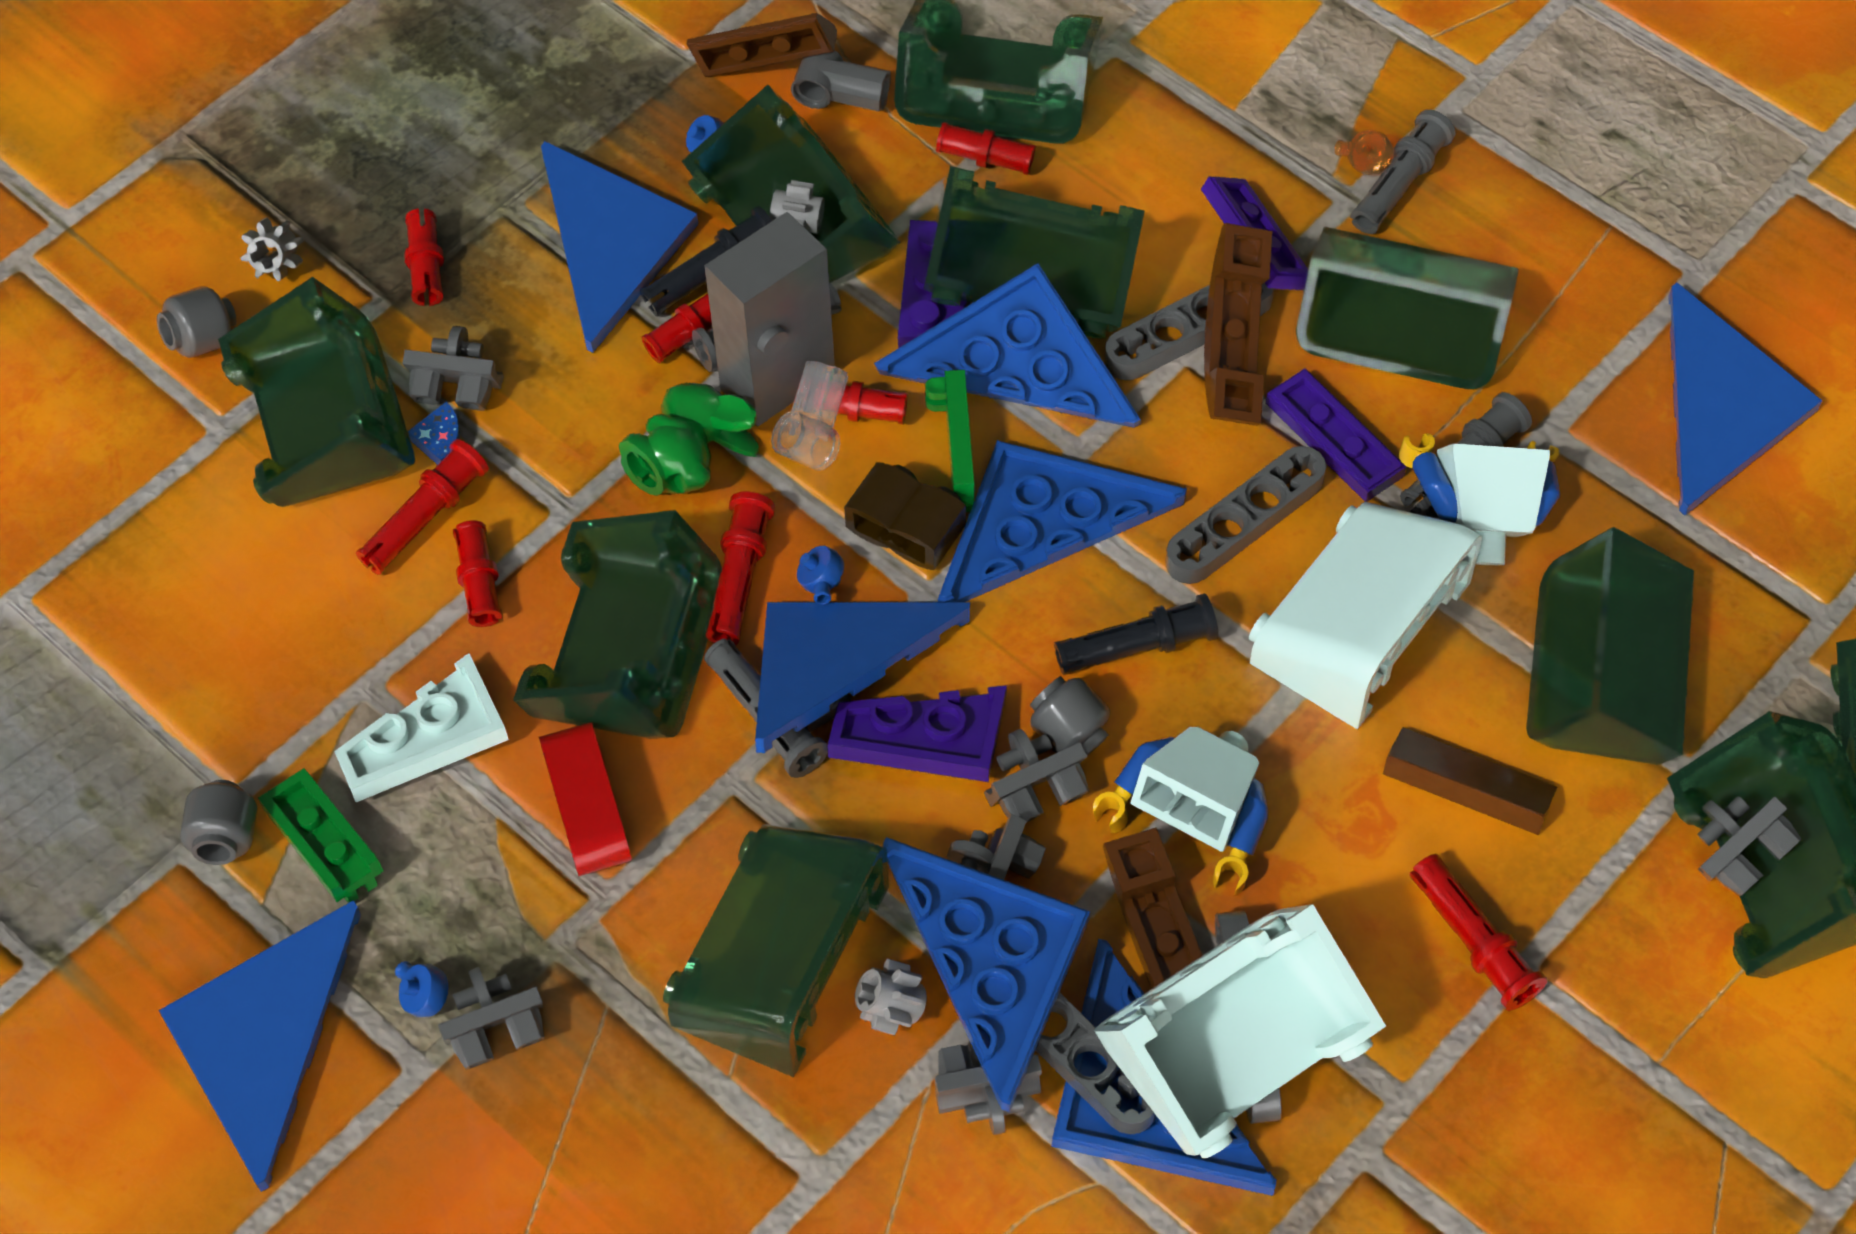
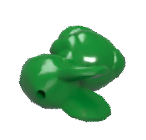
[619,383,759,496]

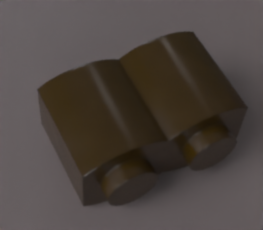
[844,462,966,570]

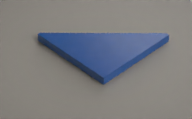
[541,141,698,353]
[874,263,1141,428]
[1668,283,1822,516]
[938,440,1187,602]
[755,602,970,753]
[883,837,1090,1113]
[159,900,361,1192]
[1052,939,1276,1196]

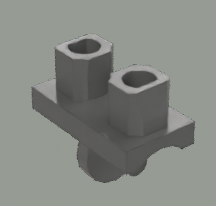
[402,326,504,411]
[984,729,1089,823]
[1697,796,1802,896]
[947,814,1046,880]
[438,967,544,1070]
[935,1044,1042,1135]

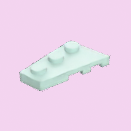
[334,653,509,802]

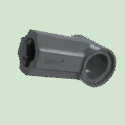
[791,50,891,112]

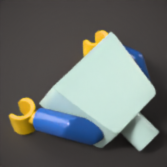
[1399,433,1560,566]
[1093,727,1269,895]

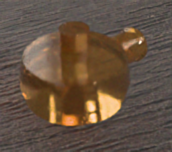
[1334,130,1393,175]

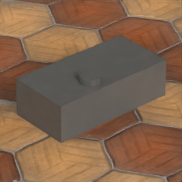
[704,212,836,427]

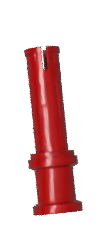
[356,439,489,575]
[706,491,775,645]
[1409,854,1547,1011]

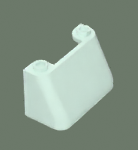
[1249,502,1482,730]
[1094,904,1386,1158]

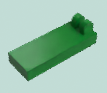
[925,370,974,512]
[258,768,384,903]

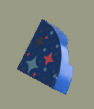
[408,402,460,465]

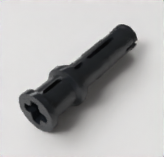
[640,206,772,317]
[1054,593,1219,675]

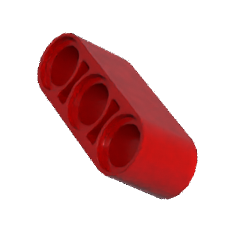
[539,722,632,877]

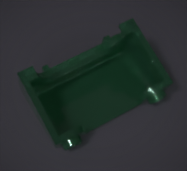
[894,0,1103,144]
[682,84,901,283]
[923,166,1145,339]
[218,277,415,507]
[513,510,722,739]
[1667,711,1856,978]
[663,824,889,1077]

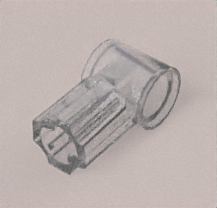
[771,361,848,471]

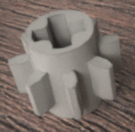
[769,180,825,234]
[240,218,304,281]
[855,959,927,1035]

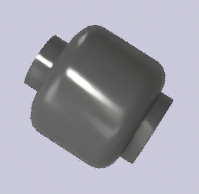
[157,286,236,358]
[1030,676,1110,756]
[180,780,257,865]

